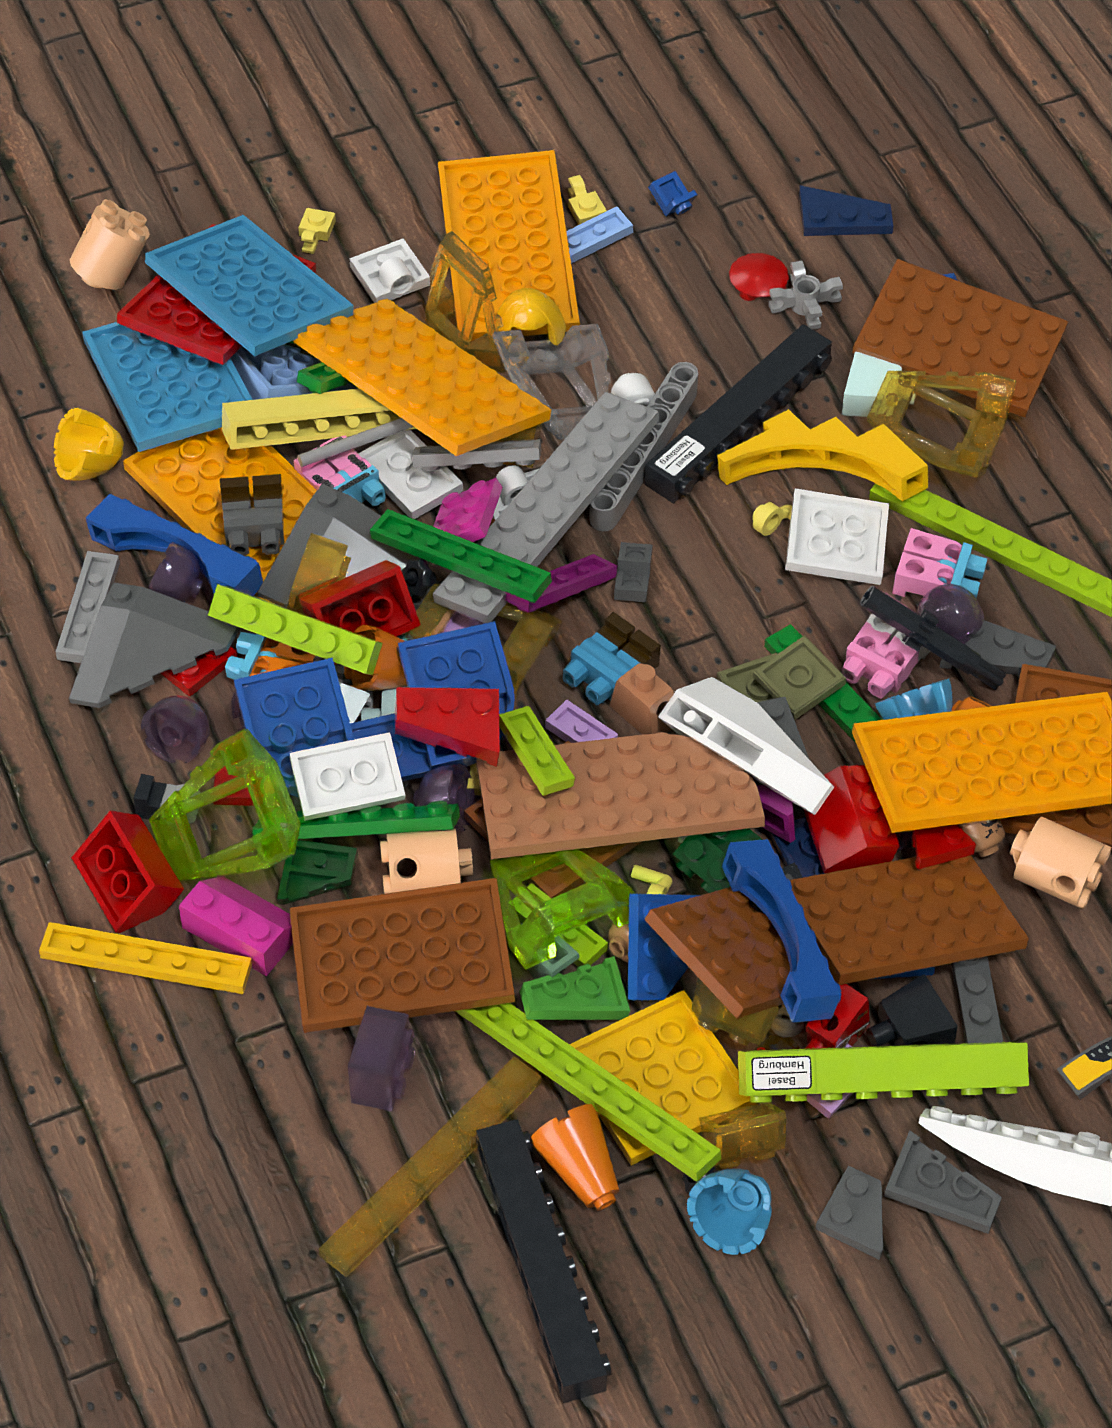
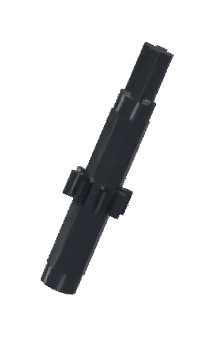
[860,585,1006,690]

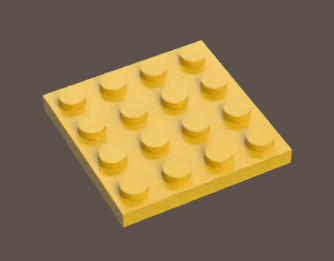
[569,990,756,1166]

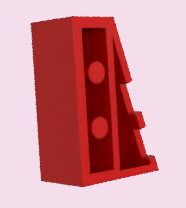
[395,687,500,767]

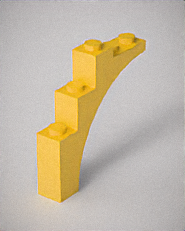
[717,409,928,501]

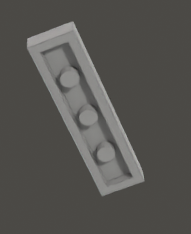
[412,439,542,471]
[56,551,120,663]

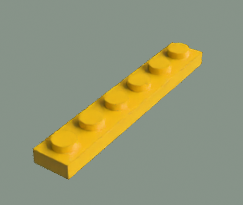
[39,922,252,994]

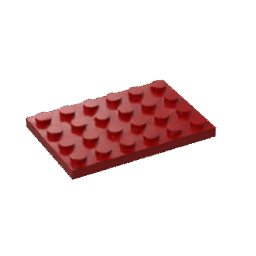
[117,224,316,365]

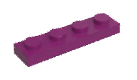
[505,554,617,612]

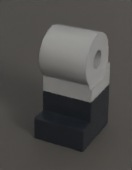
[133,774,203,824]

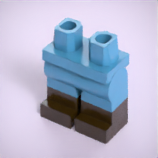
[563,612,661,705]

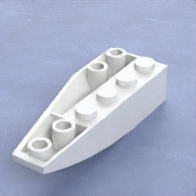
[658,677,834,815]
[919,1106,1112,1206]

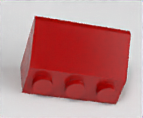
[299,560,421,665]
[803,765,899,873]
[71,810,184,933]

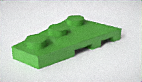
[519,956,630,1020]

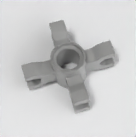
[769,261,843,329]

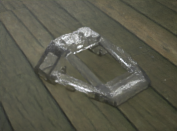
[492,324,611,440]

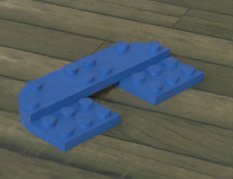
[234,621,515,797]

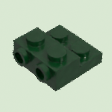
[673,828,773,893]

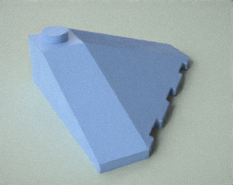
[231,344,358,400]

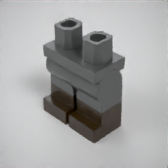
[219,474,284,556]

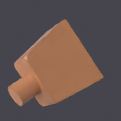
[610,663,674,735]

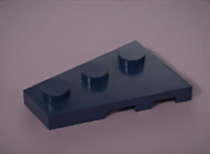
[799,185,893,236]

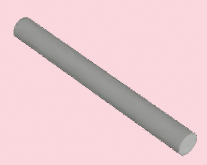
[297,418,414,467]

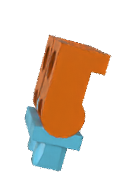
[225,632,316,680]

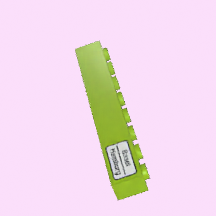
[738,1042,1029,1103]

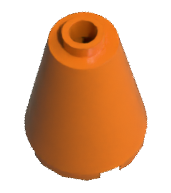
[344,625,408,691]
[531,1104,619,1211]

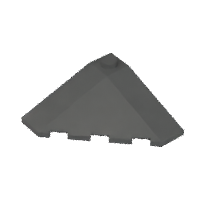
[258,484,430,608]
[69,583,240,708]

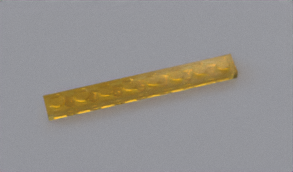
[319,1056,541,1277]

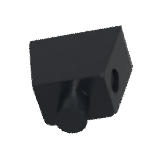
[866,974,958,1046]

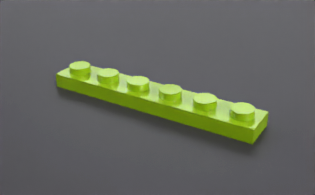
[208,584,383,675]

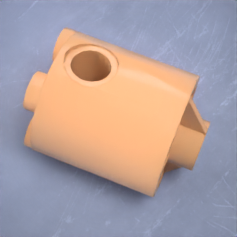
[70,199,150,290]
[1010,817,1112,909]
[380,829,473,894]

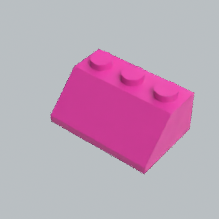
[179,876,293,976]

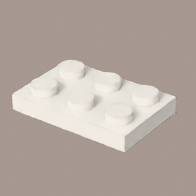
[358,430,463,519]
[289,732,406,821]

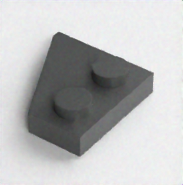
[816,1166,883,1260]

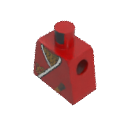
[804,984,870,1049]

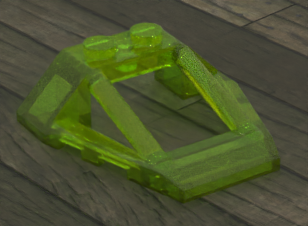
[149,729,301,881]
[490,849,635,970]

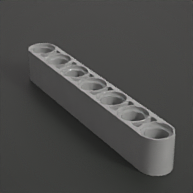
[589,362,698,532]

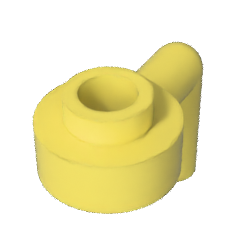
[752,502,792,536]
[631,864,672,894]

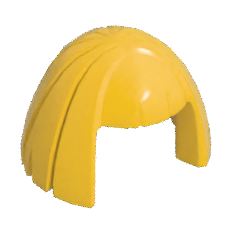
[494,288,566,353]
[54,408,124,481]

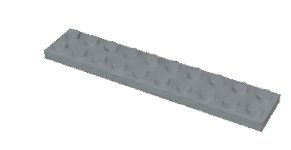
[433,392,659,623]

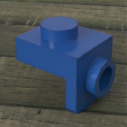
[648,171,698,217]

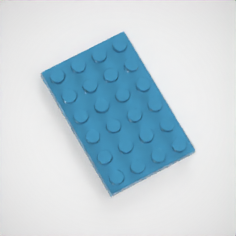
[145,215,354,356]
[82,322,253,452]

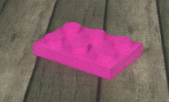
[433,478,503,542]

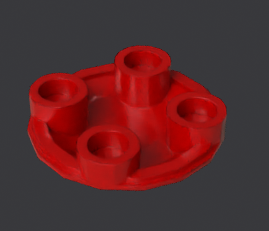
[729,253,789,301]

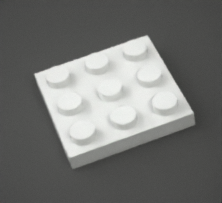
[785,489,889,585]

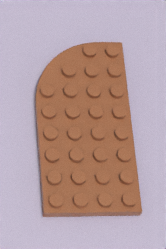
[476,732,765,859]

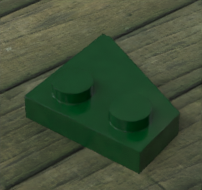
[277,839,358,905]

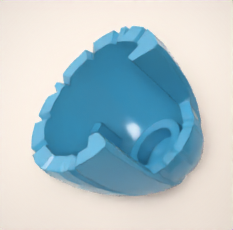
[875,679,952,720]
[687,1169,772,1255]

